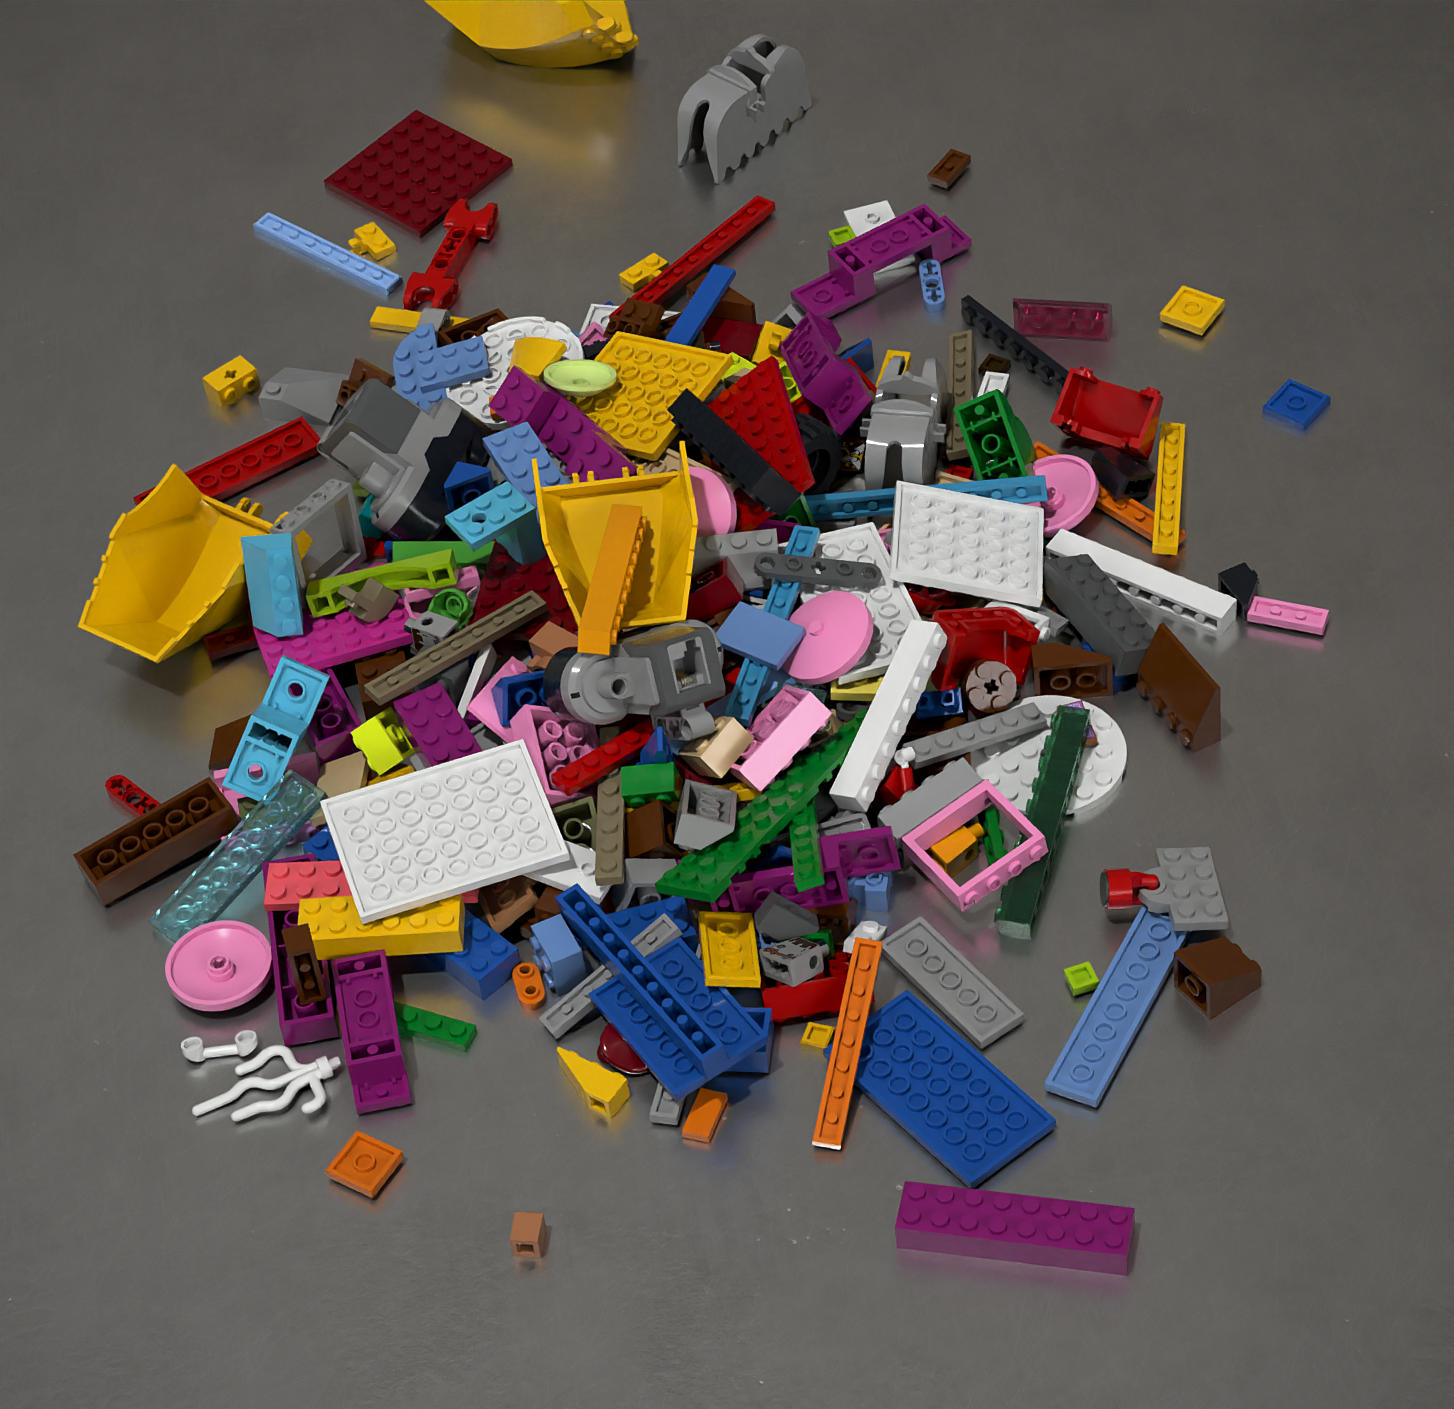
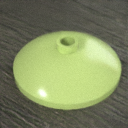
[544,359,617,398]

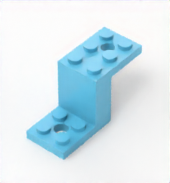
[444,481,547,566]
[222,655,330,806]

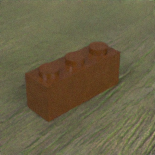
[281,923,327,1006]

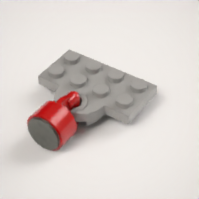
[1100,847,1229,931]

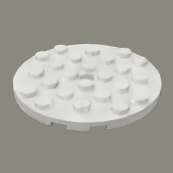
[445,316,585,430]
[971,695,1127,820]

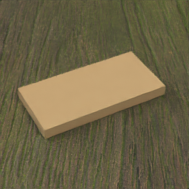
[309,751,370,827]

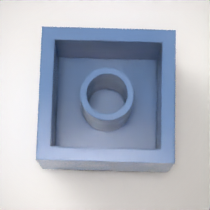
[529,914,587,997]

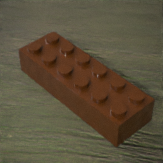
[73,777,241,906]

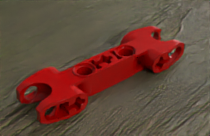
[403,198,499,310]

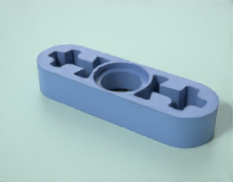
[919,259,946,313]

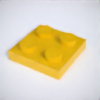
[1160,285,1225,335]

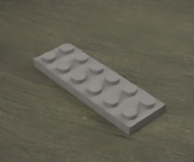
[881,916,1024,1049]

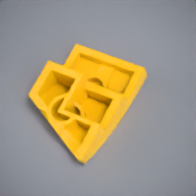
[508,337,567,382]

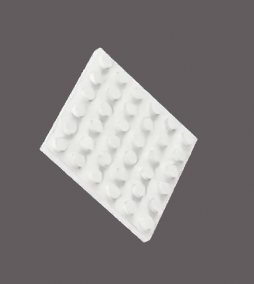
[889,480,1044,607]

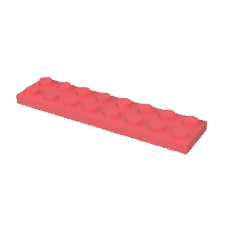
[264,860,479,911]

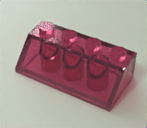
[1013,298,1113,342]

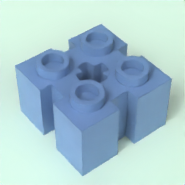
[848,870,894,912]

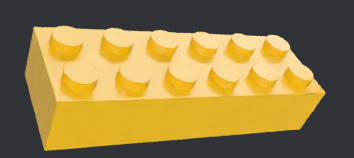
[298,893,465,960]

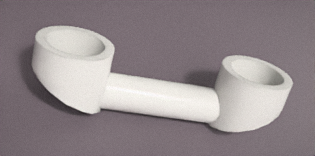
[181,1030,258,1062]

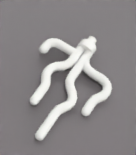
[192,1045,342,1122]

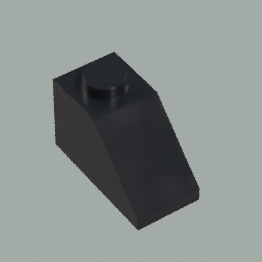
[1218,562,1259,622]

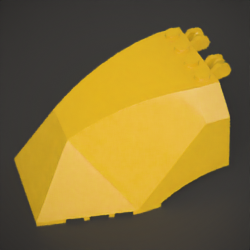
[424,0,640,68]
[532,441,698,629]
[78,464,313,664]

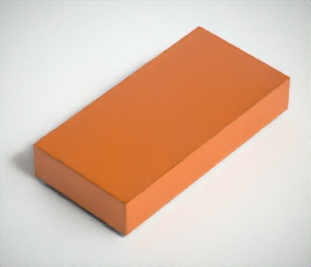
[682,1088,728,1143]

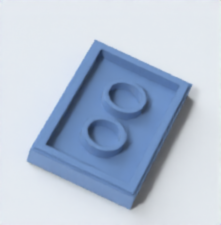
[716,601,806,671]

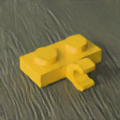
[348,222,396,261]
[619,252,669,291]

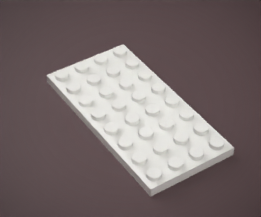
[779,522,938,685]

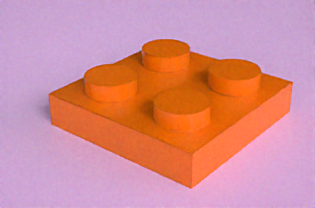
[325,1130,404,1198]

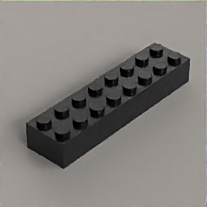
[667,388,802,517]

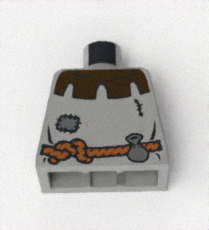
[404,611,459,652]
[759,937,829,987]

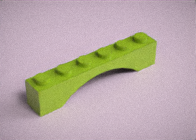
[305,548,459,618]

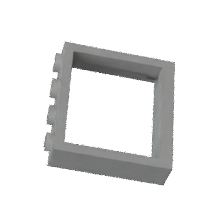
[270,478,367,609]

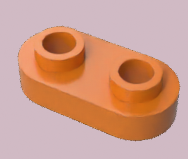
[512,962,546,1011]

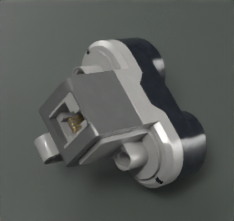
[317,379,492,541]
[543,620,725,741]

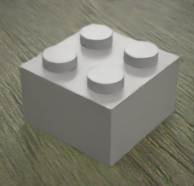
[610,858,677,912]

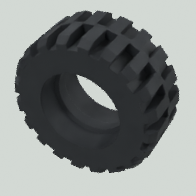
[794,413,843,496]

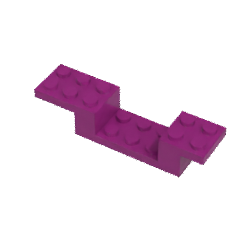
[790,204,972,320]
[779,311,873,435]
[488,365,637,482]
[677,825,901,917]
[331,950,412,1114]

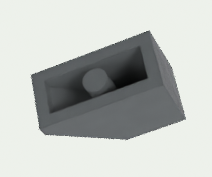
[754,891,820,941]

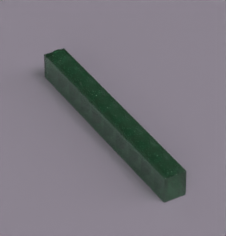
[994,705,1091,940]

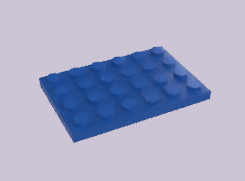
[588,936,769,1102]

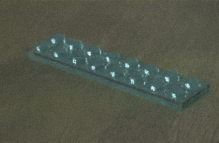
[148,769,329,943]

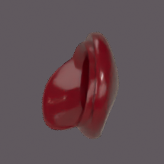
[597,1023,650,1074]

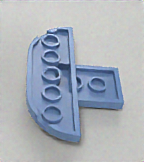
[393,323,491,410]

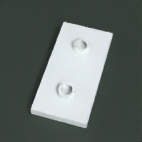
[843,200,915,274]
[522,840,611,904]

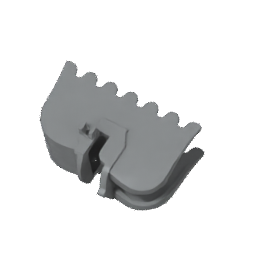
[677,34,812,184]
[860,356,949,520]

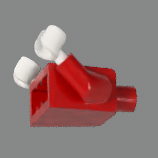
[870,747,919,811]

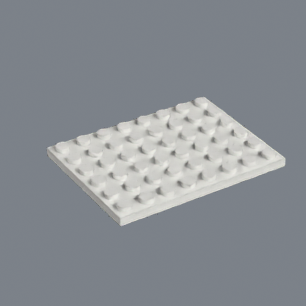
[320,739,570,924]

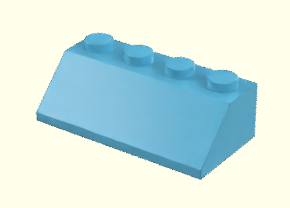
[241,532,303,637]

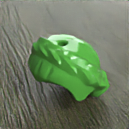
[427,588,473,631]

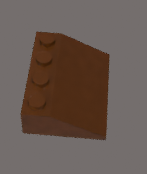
[1136,623,1221,753]

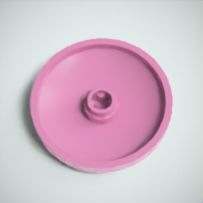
[1021,454,1099,538]
[689,467,737,537]
[781,591,873,685]
[165,920,273,1011]

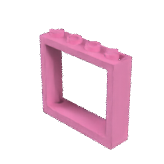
[901,779,1048,912]

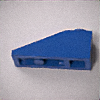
[636,727,676,766]

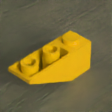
[556,1047,630,1119]

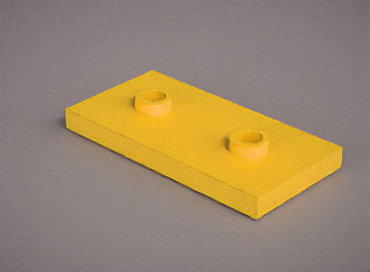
[698,911,761,988]

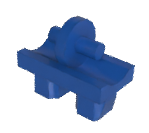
[916,687,964,721]

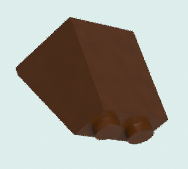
[624,799,689,864]
[1174,936,1262,1020]

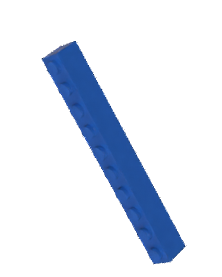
[555,883,731,1081]

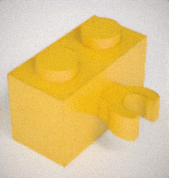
[751,321,792,366]

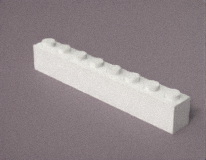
[1045,529,1237,636]
[829,619,948,812]

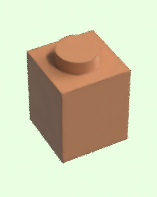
[509,1211,547,1258]

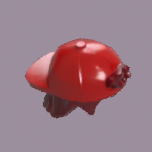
[904,582,956,615]

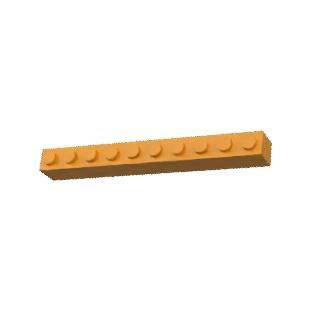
[578,504,647,655]

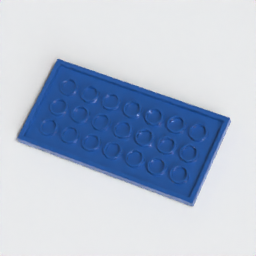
[823,990,1056,1189]

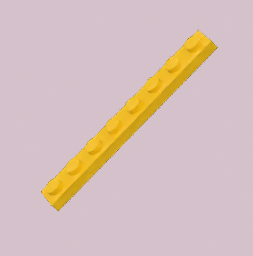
[1152,422,1185,555]

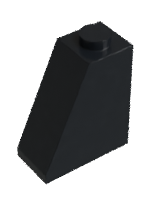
[1091,447,1156,499]

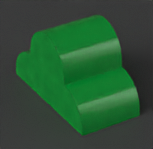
[953,389,1036,481]

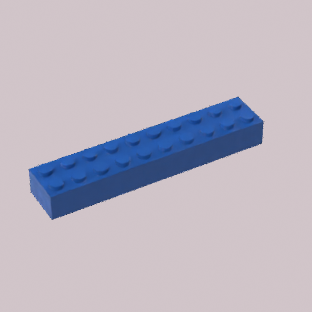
[302,825,521,1001]

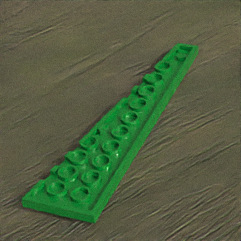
[654,709,868,903]

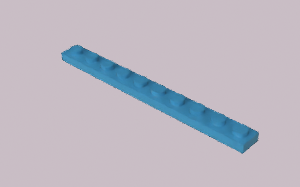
[805,475,1048,521]
[723,525,820,727]

